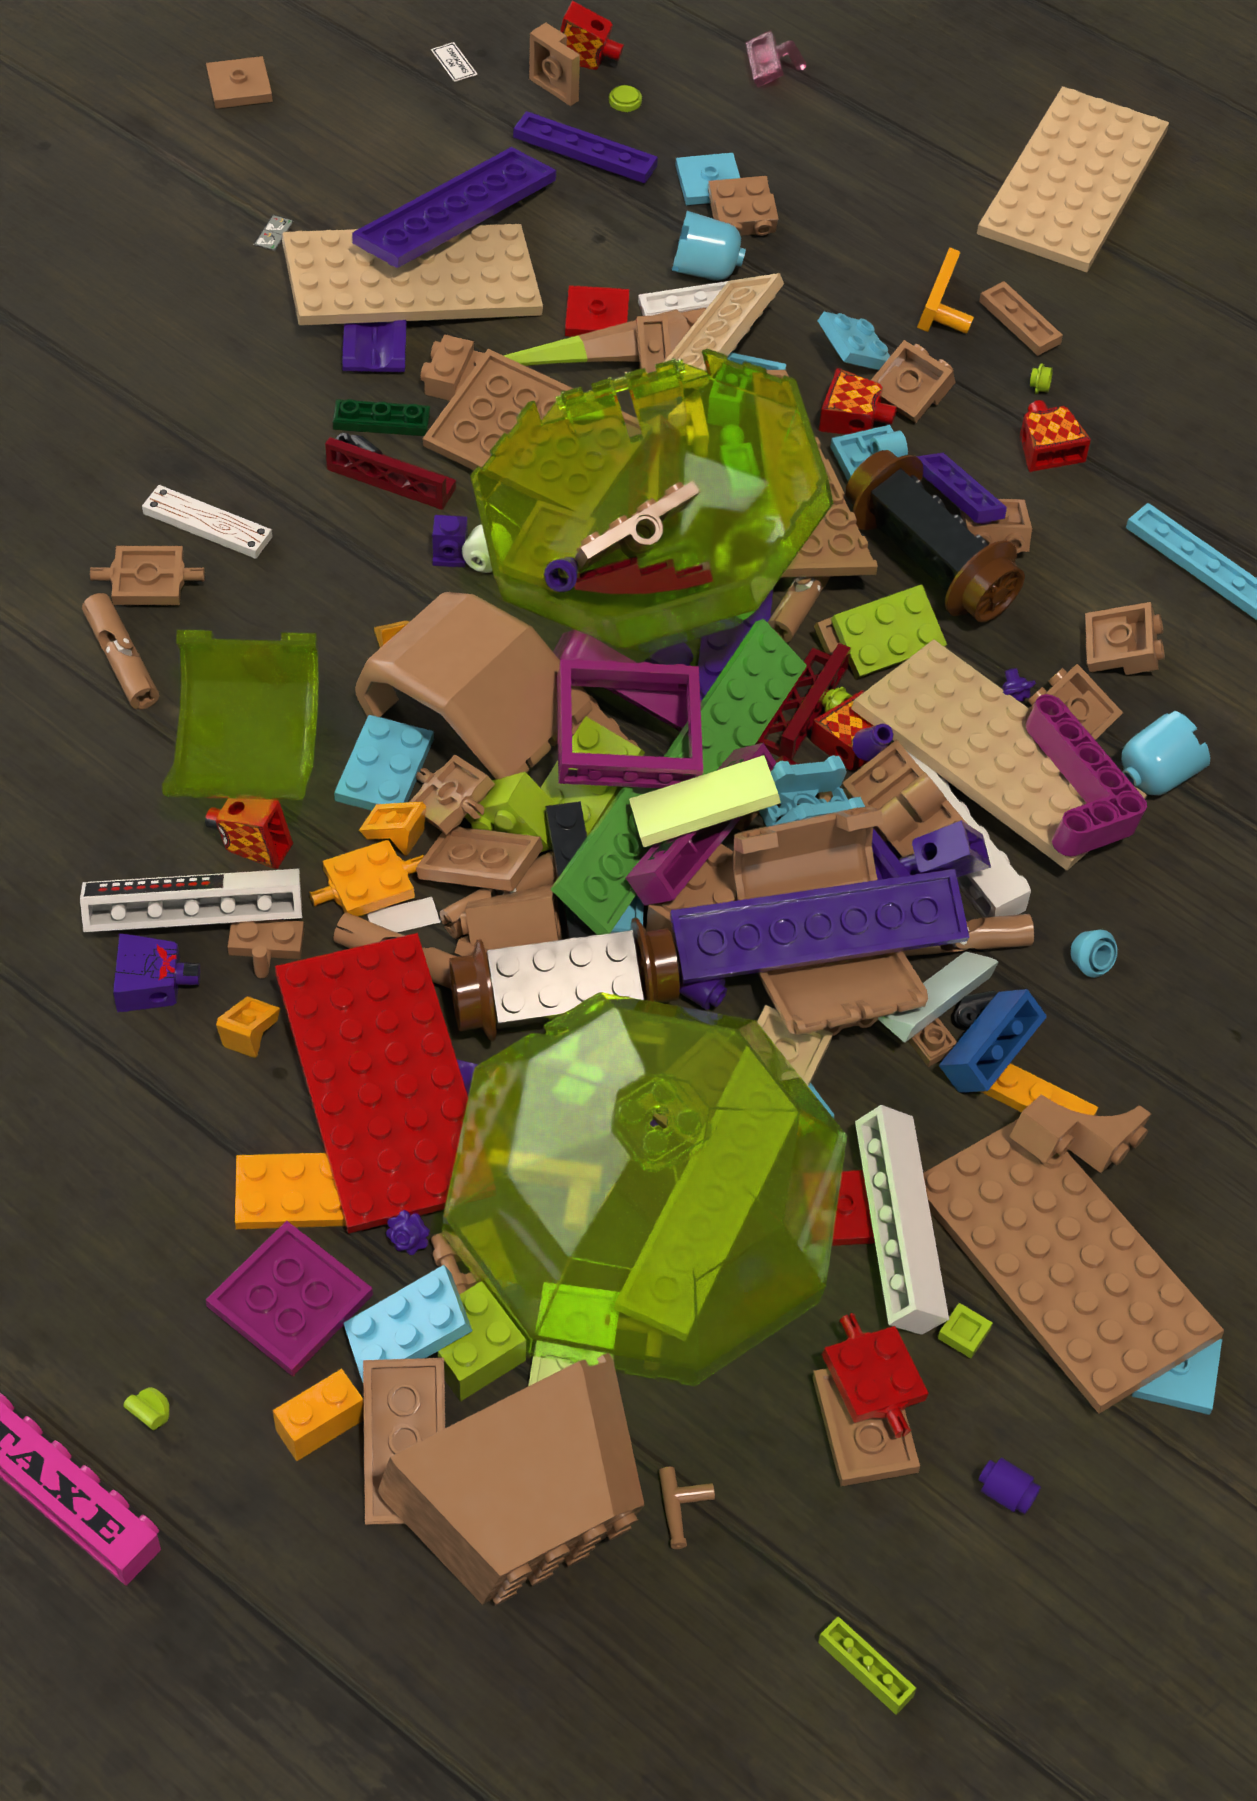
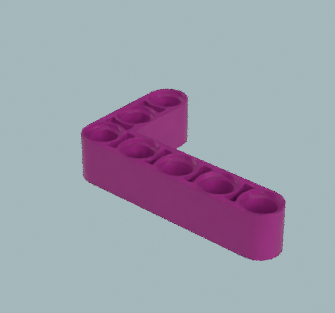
[553,629,702,732]
[1026,694,1147,856]

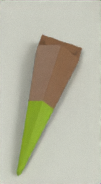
[504,307,706,366]

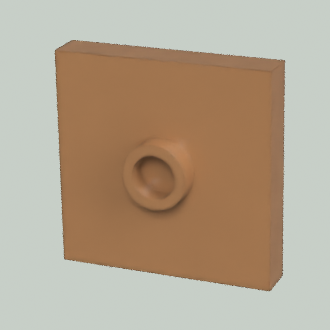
[206,56,273,109]

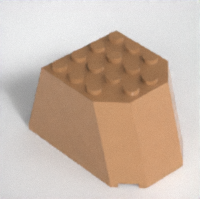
[378,1353,644,1605]

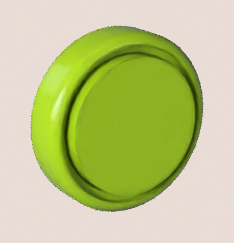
[609,85,642,112]

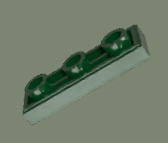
[332,399,430,436]

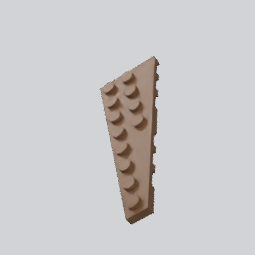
[753,370,878,577]

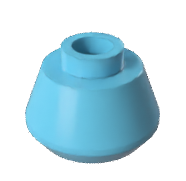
[1071,929,1117,978]

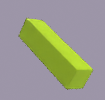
[818,1616,916,1715]

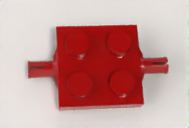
[822,1313,929,1438]

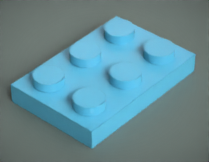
[334,715,434,811]
[343,1265,472,1382]

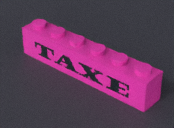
[0,1393,161,1586]

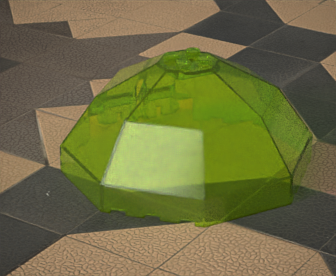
[470,349,834,652]
[442,992,847,1386]

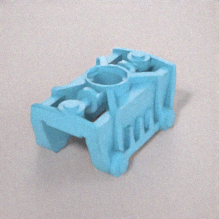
[759,755,865,827]

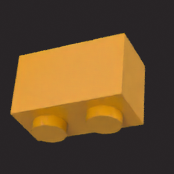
[273,1369,364,1461]

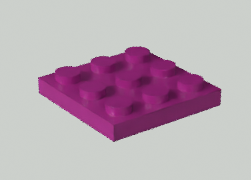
[206,1221,373,1377]

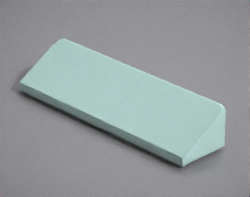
[878,951,998,1042]

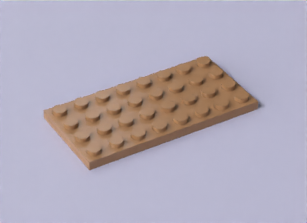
[923,1119,1224,1414]

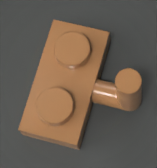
[228,920,305,979]

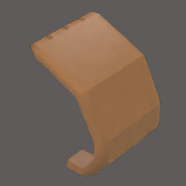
[355,592,593,779]
[733,807,928,1035]

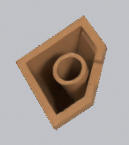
[460,884,561,950]

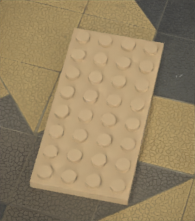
[977,86,1169,272]
[282,224,543,325]
[851,639,1147,870]

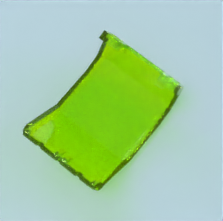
[162,630,319,800]

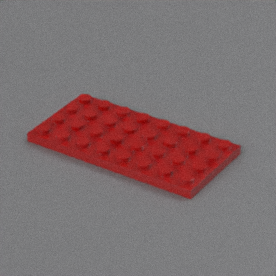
[275,933,497,1234]

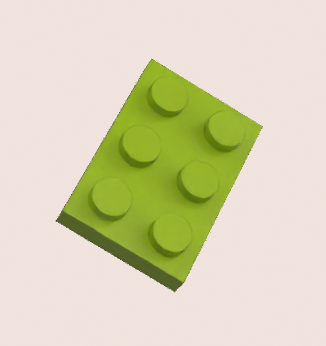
[831,584,947,679]
[541,716,645,837]

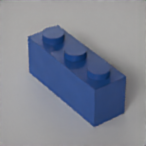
[939,989,1047,1092]

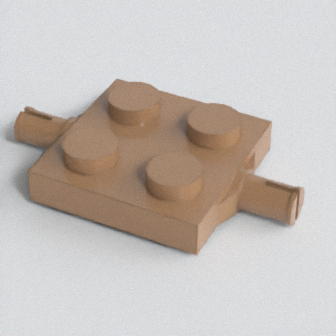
[90,546,205,605]
[409,755,495,835]

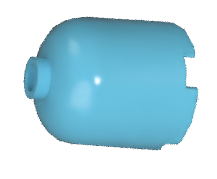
[672,211,746,281]
[1121,711,1210,796]

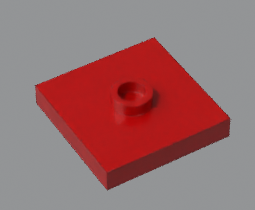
[565,285,629,337]
[802,1170,875,1247]

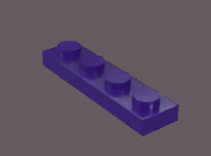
[916,453,1007,524]

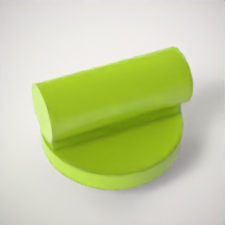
[124,1387,169,1430]

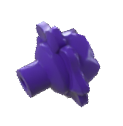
[1001,668,1036,702]
[386,1210,430,1255]

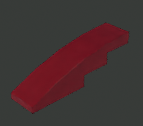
[574,556,714,594]

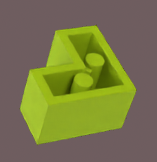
[464,772,556,852]
[438,1281,526,1402]

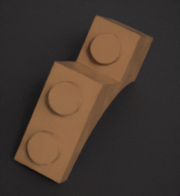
[1009,1094,1151,1173]

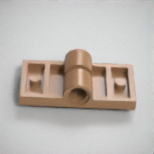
[574,481,700,573]
[842,739,967,857]

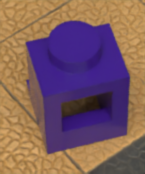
[432,515,468,568]

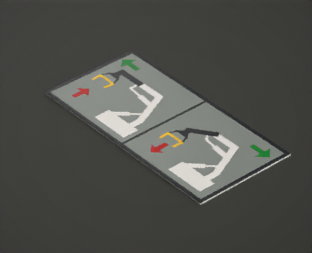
[253,214,294,251]

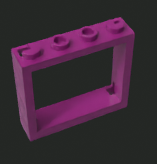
[557,658,703,788]

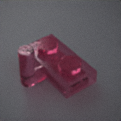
[745,30,807,87]

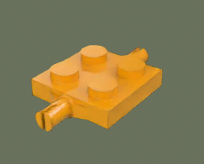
[309,839,424,917]

